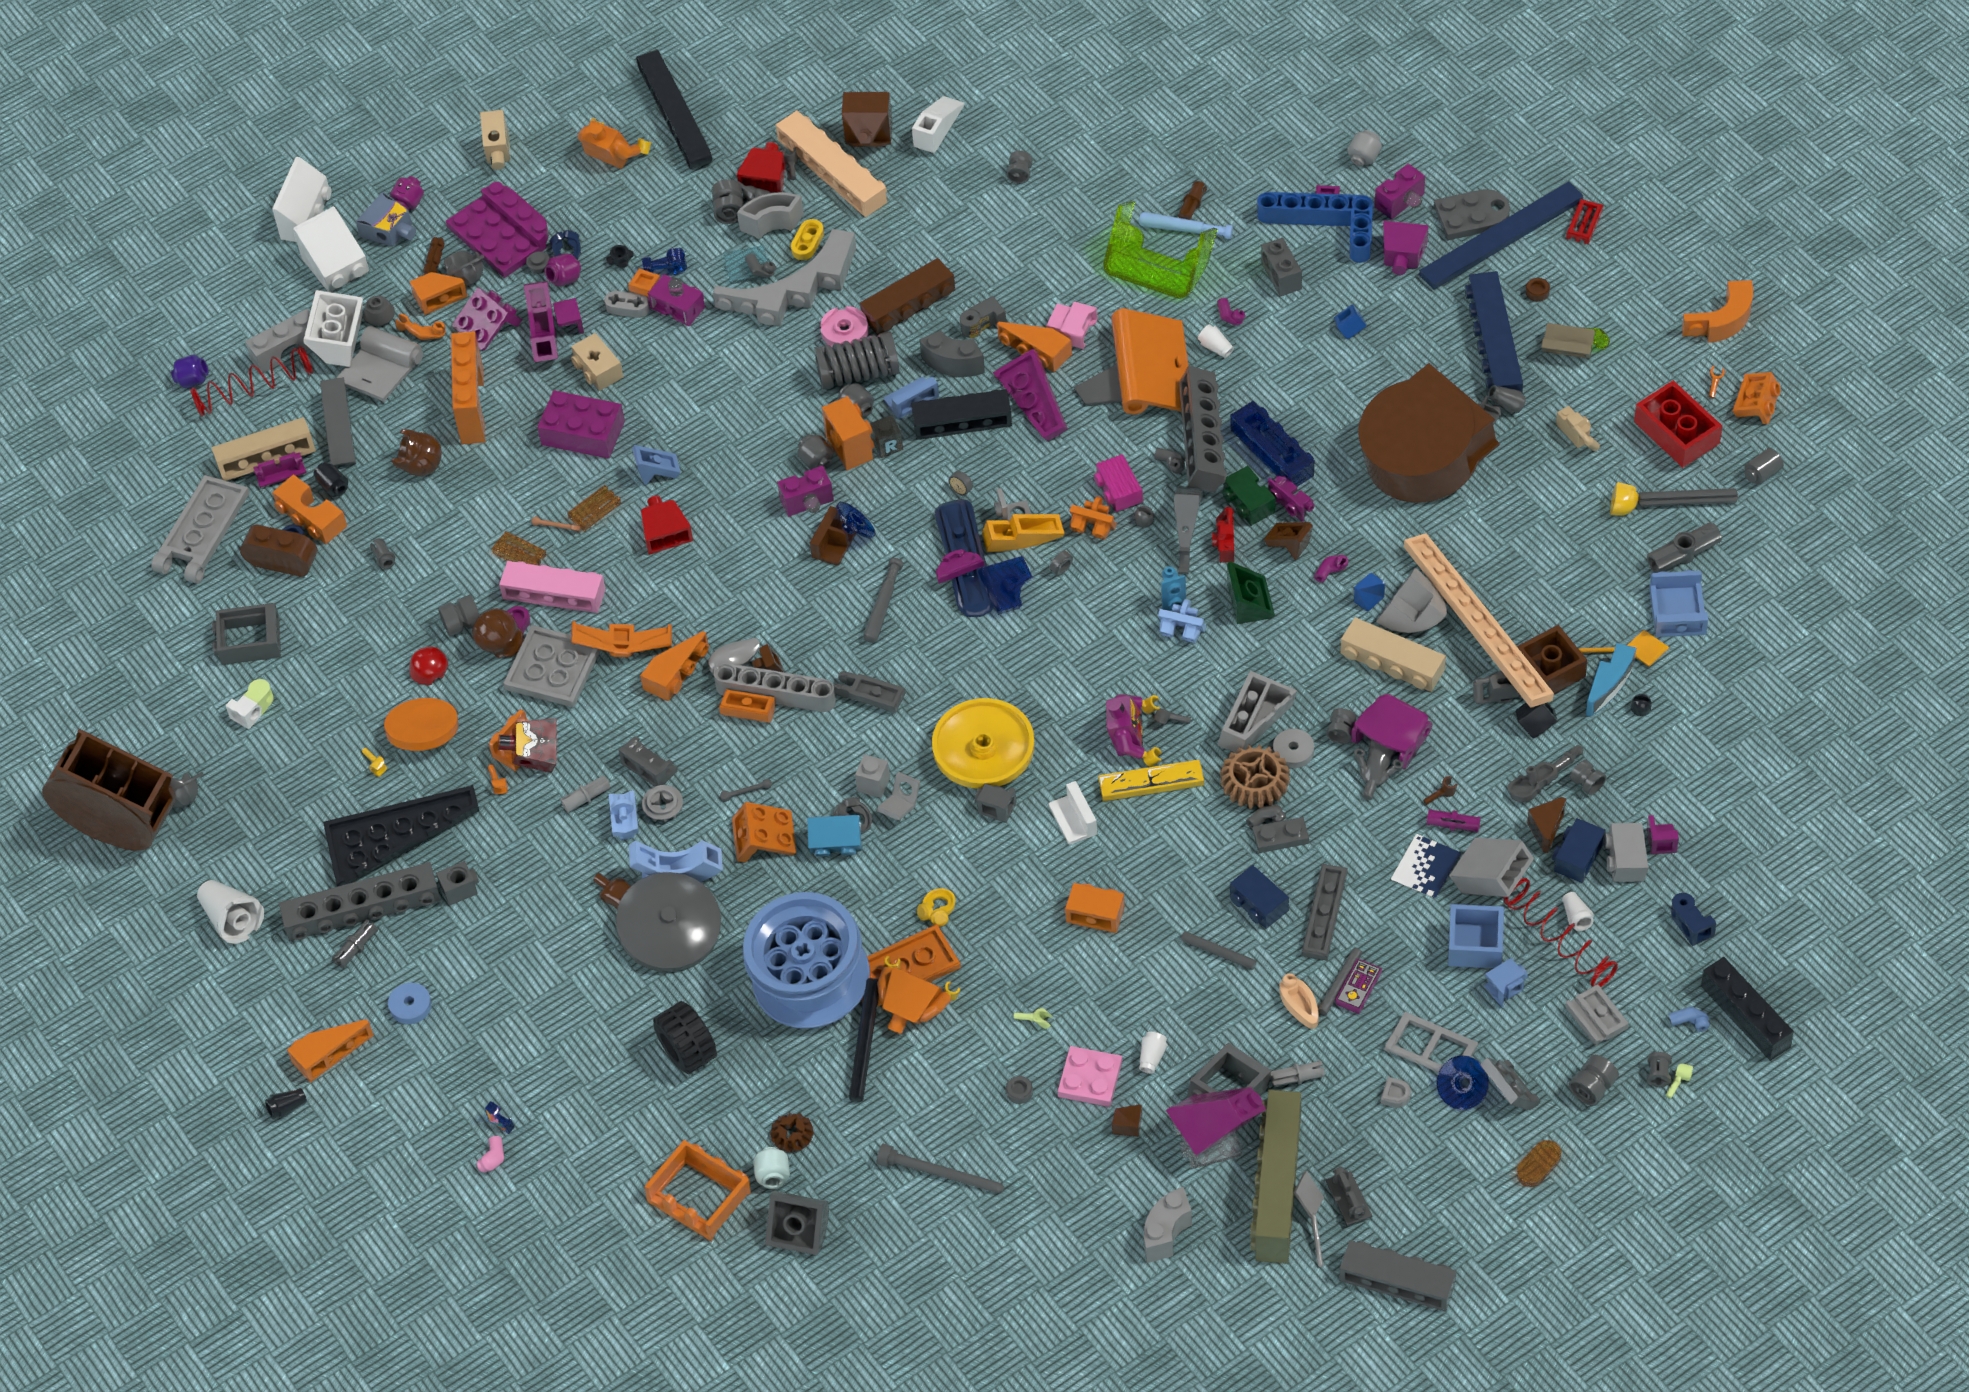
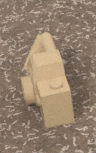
[1556,406,1600,451]

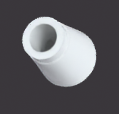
[1198,324,1234,358]
[1562,892,1594,931]
[1139,1032,1168,1074]

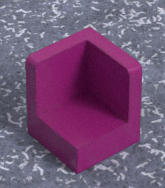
[553,298,584,334]
[1647,815,1679,855]

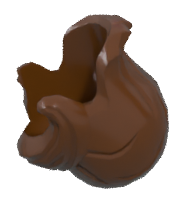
[392,429,442,476]
[472,608,524,658]

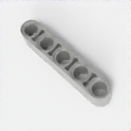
[714,663,836,712]

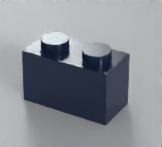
[1552,818,1605,883]
[1230,865,1289,929]

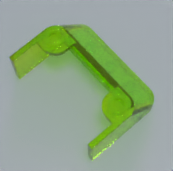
[1103,200,1218,299]

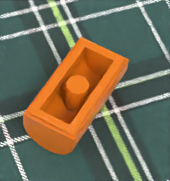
[719,689,775,723]

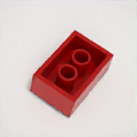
[1634,380,1723,468]

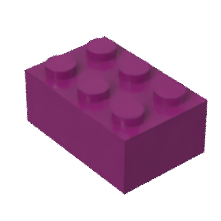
[537,390,625,459]

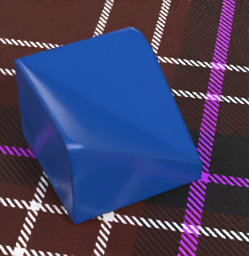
[1334,304,1367,339]
[1354,573,1385,611]

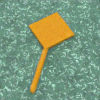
[1579,630,1669,667]

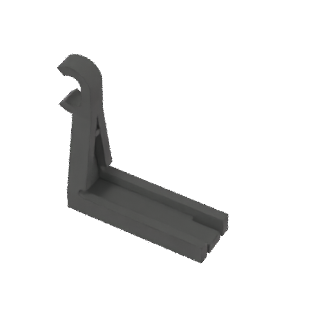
[1174,485,1204,574]

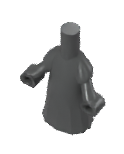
[1354,739,1403,800]

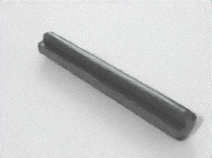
[1638,488,1738,507]

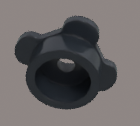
[606,245,634,268]

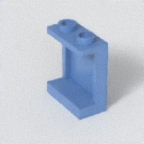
[1649,570,1708,637]

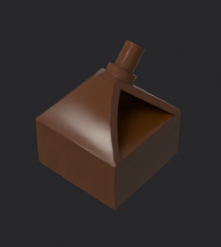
[842,92,893,147]

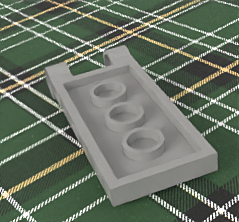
[151,475,250,584]

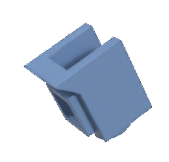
[1484,958,1528,1008]

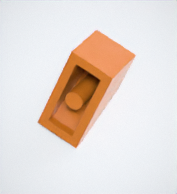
[410,272,468,315]

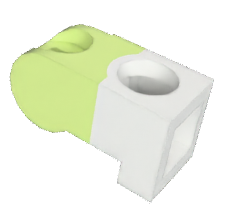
[225,679,274,729]

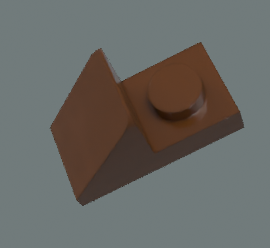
[1264,522,1313,560]

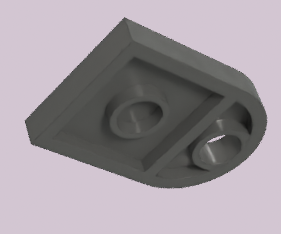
[1434,189,1510,241]

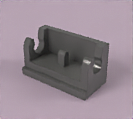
[618,736,678,787]

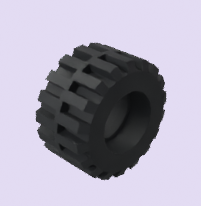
[653,1001,717,1074]

